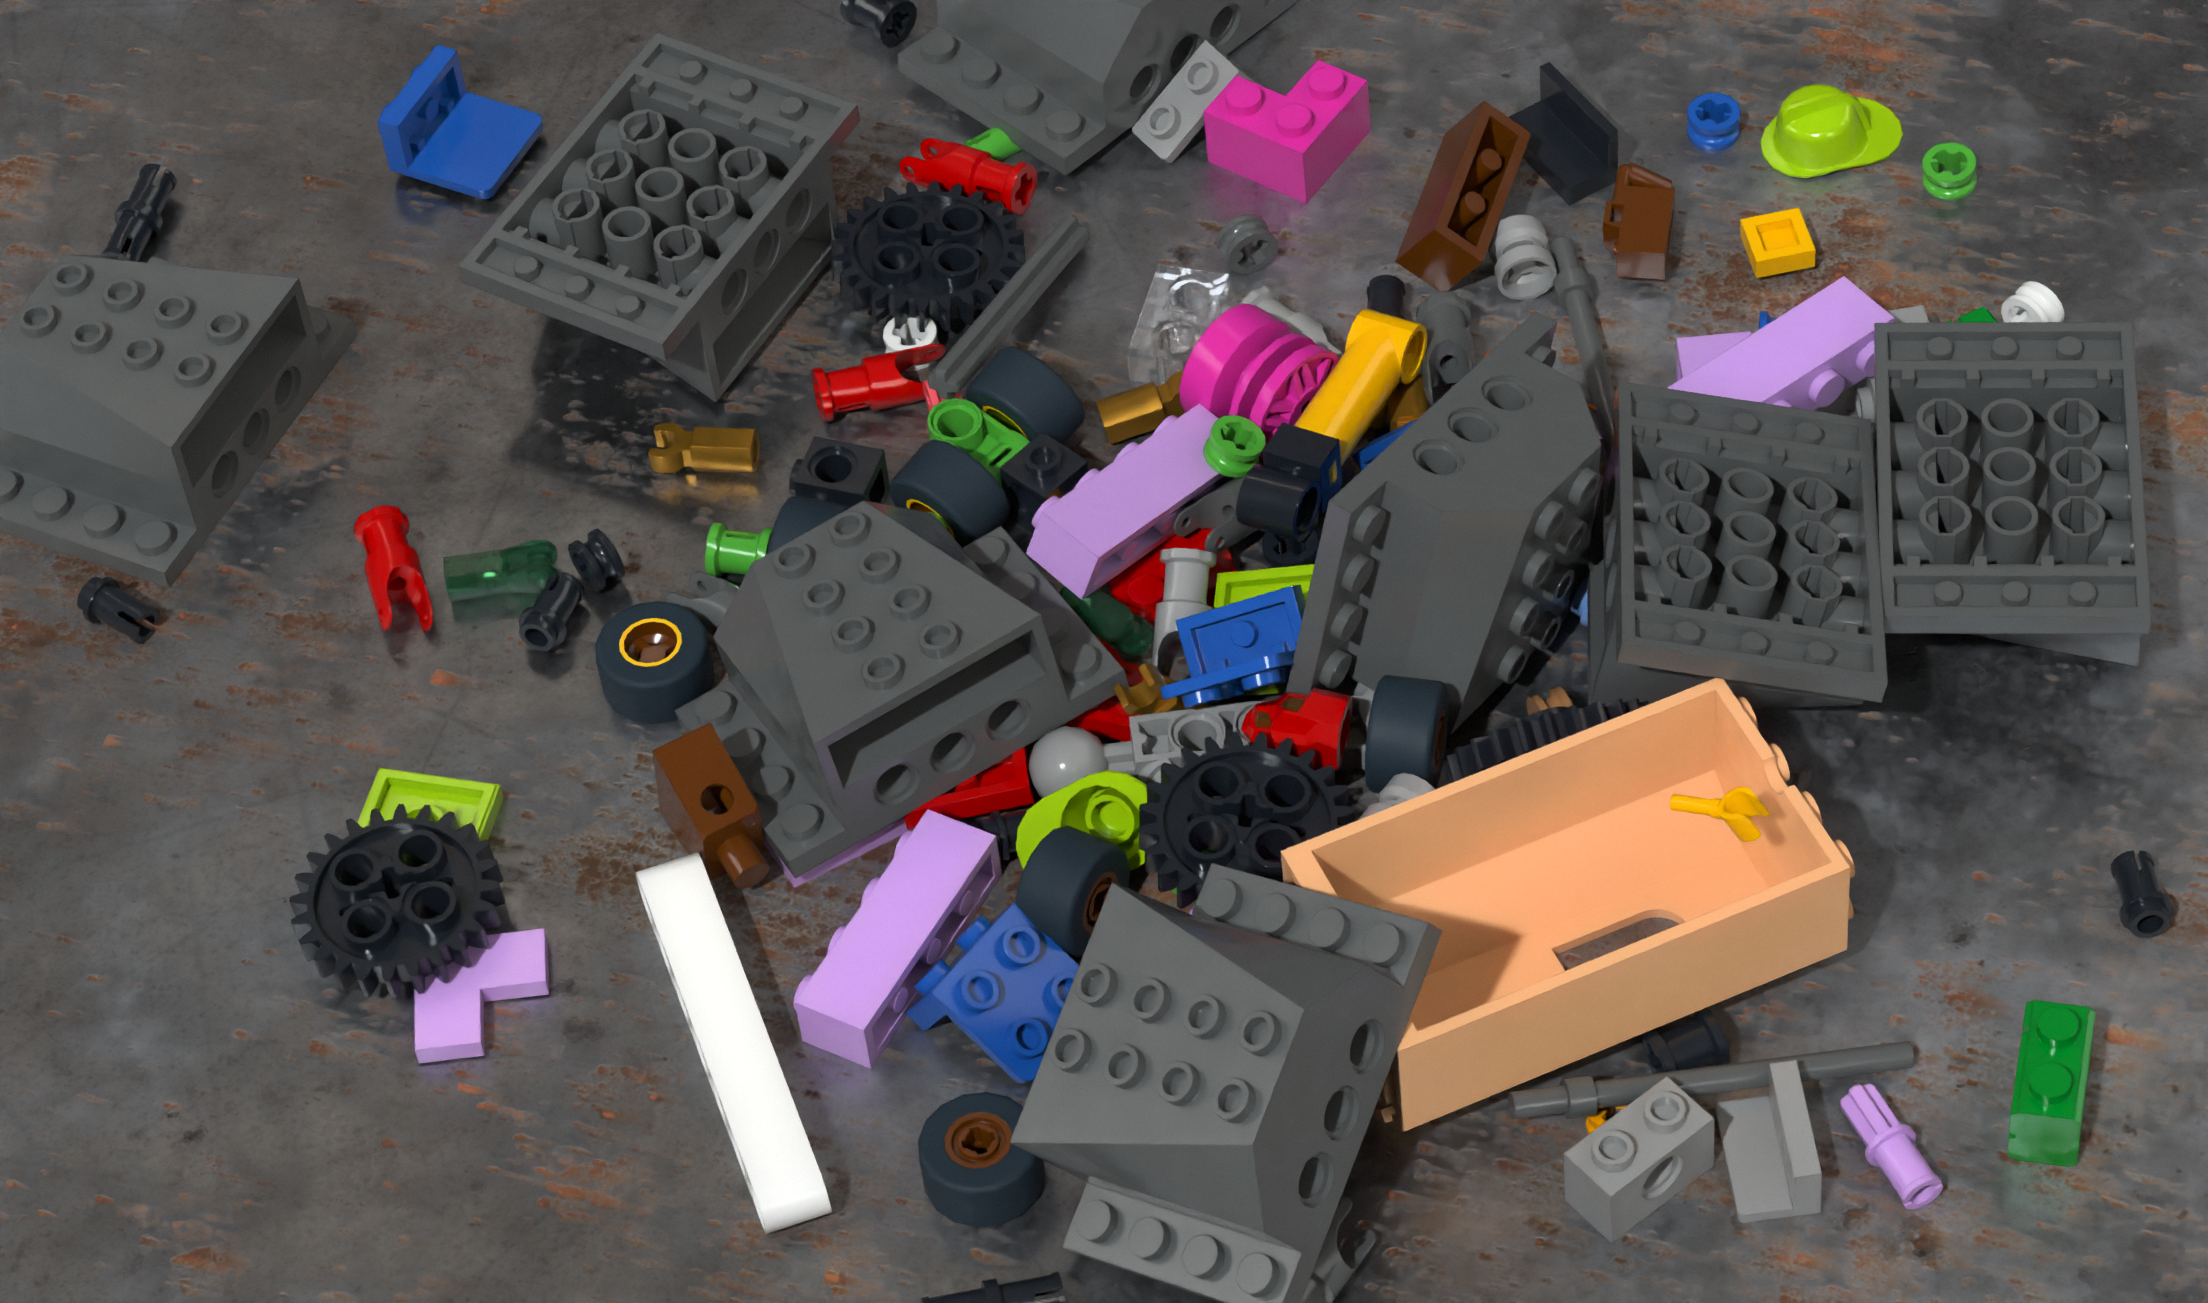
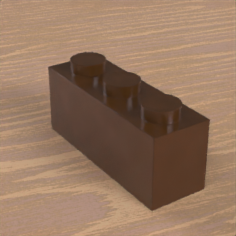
[1395,101,1531,291]

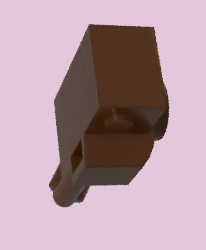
[1603,162,1676,280]

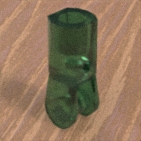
[443,540,559,602]
[1059,586,1154,656]

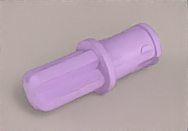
[1840,1084,1943,1210]

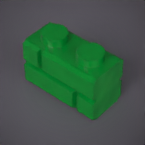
[2007,1000,2096,1167]

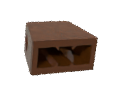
[652,723,770,889]

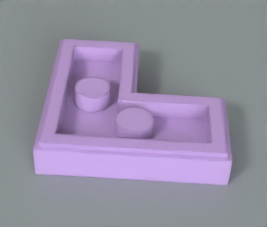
[414,928,549,1063]

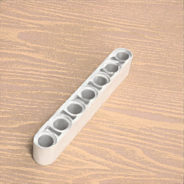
[635,852,832,1234]

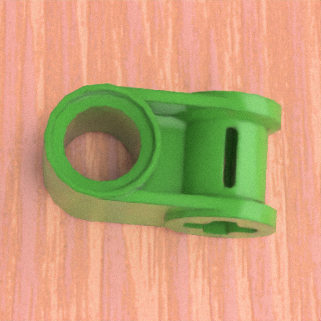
[927,398,1030,487]

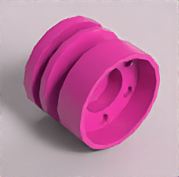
[1179,303,1340,463]

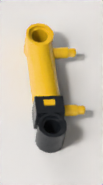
[1236,309,1428,542]

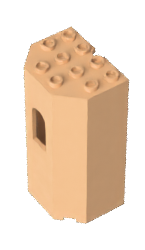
[1281,678,1855,1132]

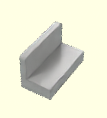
[1715,1060,1822,1223]

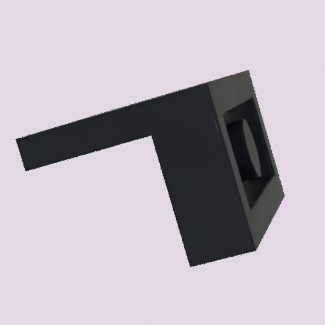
[1509,62,1618,206]

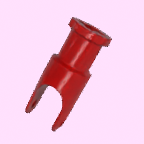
[899,138,1038,215]
[811,343,946,422]
[354,505,433,632]

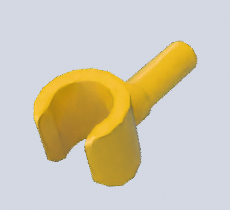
[1669,786,1770,842]

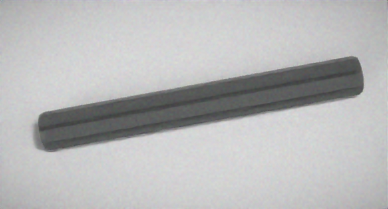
[928,217,1089,399]

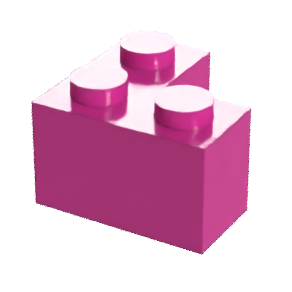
[1203,60,1371,204]

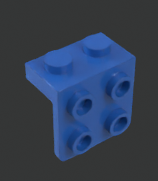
[377,44,544,199]
[1159,585,1306,708]
[906,903,1079,1084]

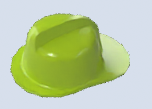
[1760,84,1903,178]
[1016,770,1147,871]

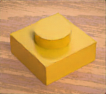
[1740,208,1816,278]

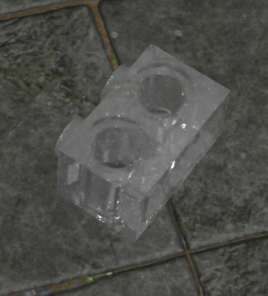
[1127,264,1239,389]

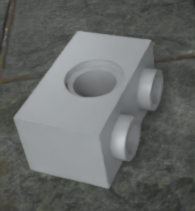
[1563,1076,1714,1243]

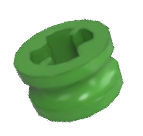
[1922,142,1977,199]
[1203,415,1266,478]

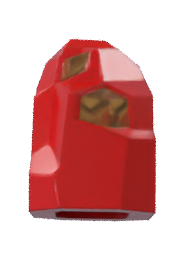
[1241,688,1353,770]

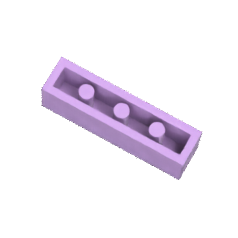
[1667,276,1895,411]
[1026,403,1234,600]
[794,809,1002,1069]

